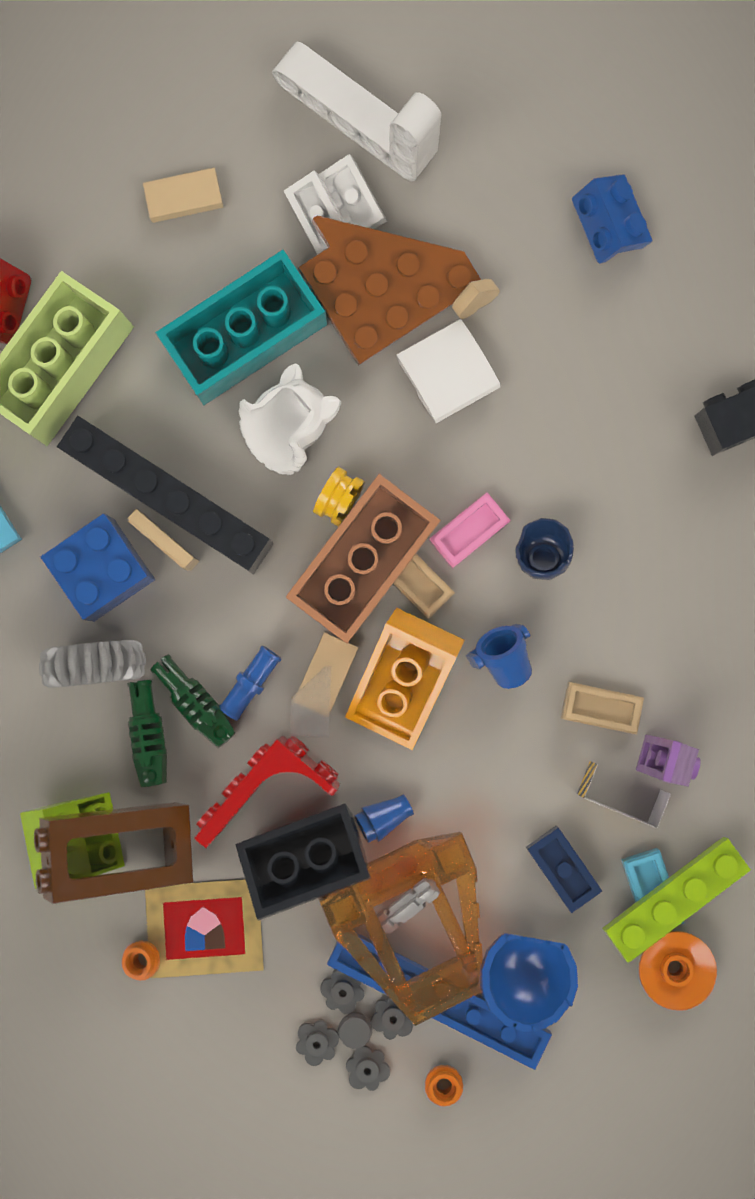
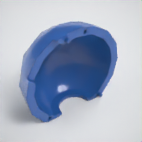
[480,933,578,1033]

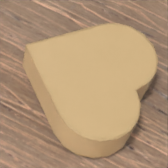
[452,279,500,319]

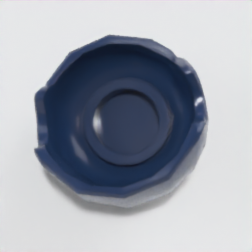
[516,518,574,580]

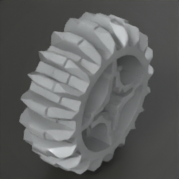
[39,640,146,688]

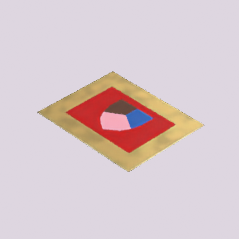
[145,879,264,979]

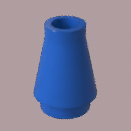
[354,794,414,843]

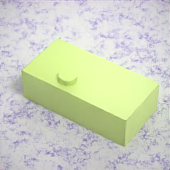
[0,271,134,446]

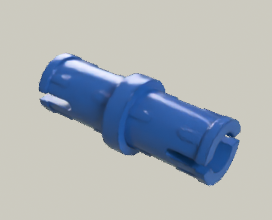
[219,646,282,721]

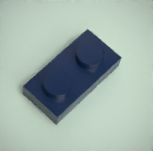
[526,826,603,914]

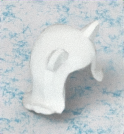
[239,363,341,475]

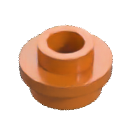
[122,940,160,981]
[425,1065,463,1106]

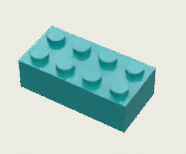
[155,249,327,405]

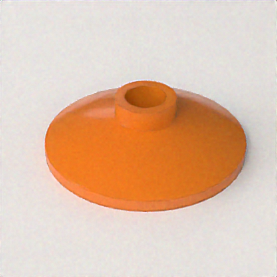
[639,931,717,1010]

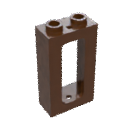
[34,802,193,904]

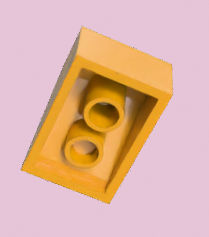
[345,607,465,750]

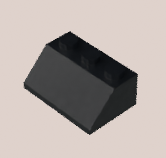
[235,803,371,921]

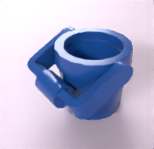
[466,624,532,689]

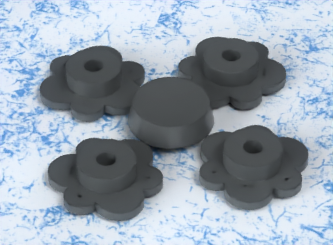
[296,970,414,1091]

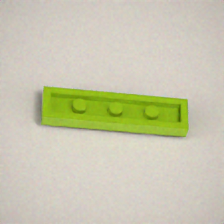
[602,837,751,963]

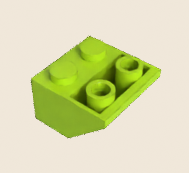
[20,792,125,889]

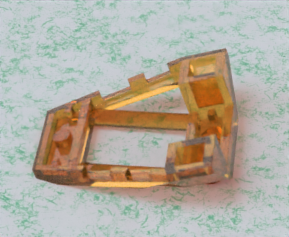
[319,832,483,1026]

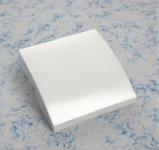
[284,154,387,255]
[397,319,500,423]

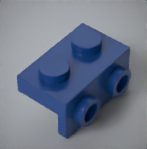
[572,174,653,264]

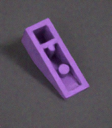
[636,734,701,787]

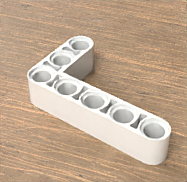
[272,41,441,181]

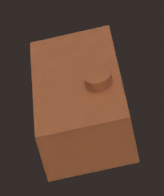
[286,474,441,644]

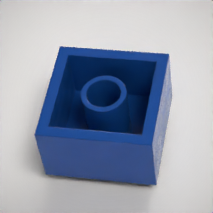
[40,513,156,622]

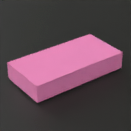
[429,492,511,569]

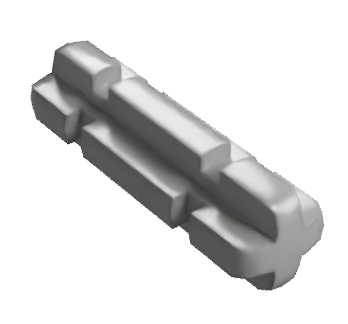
[375,878,440,934]

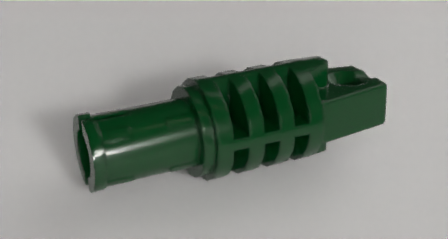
[150,654,235,748]
[127,680,167,787]

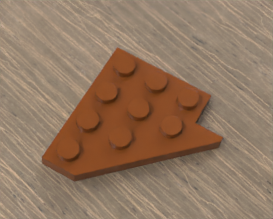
[298,215,481,365]

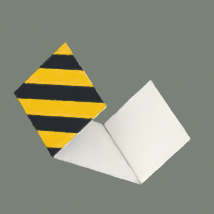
[577,761,671,828]

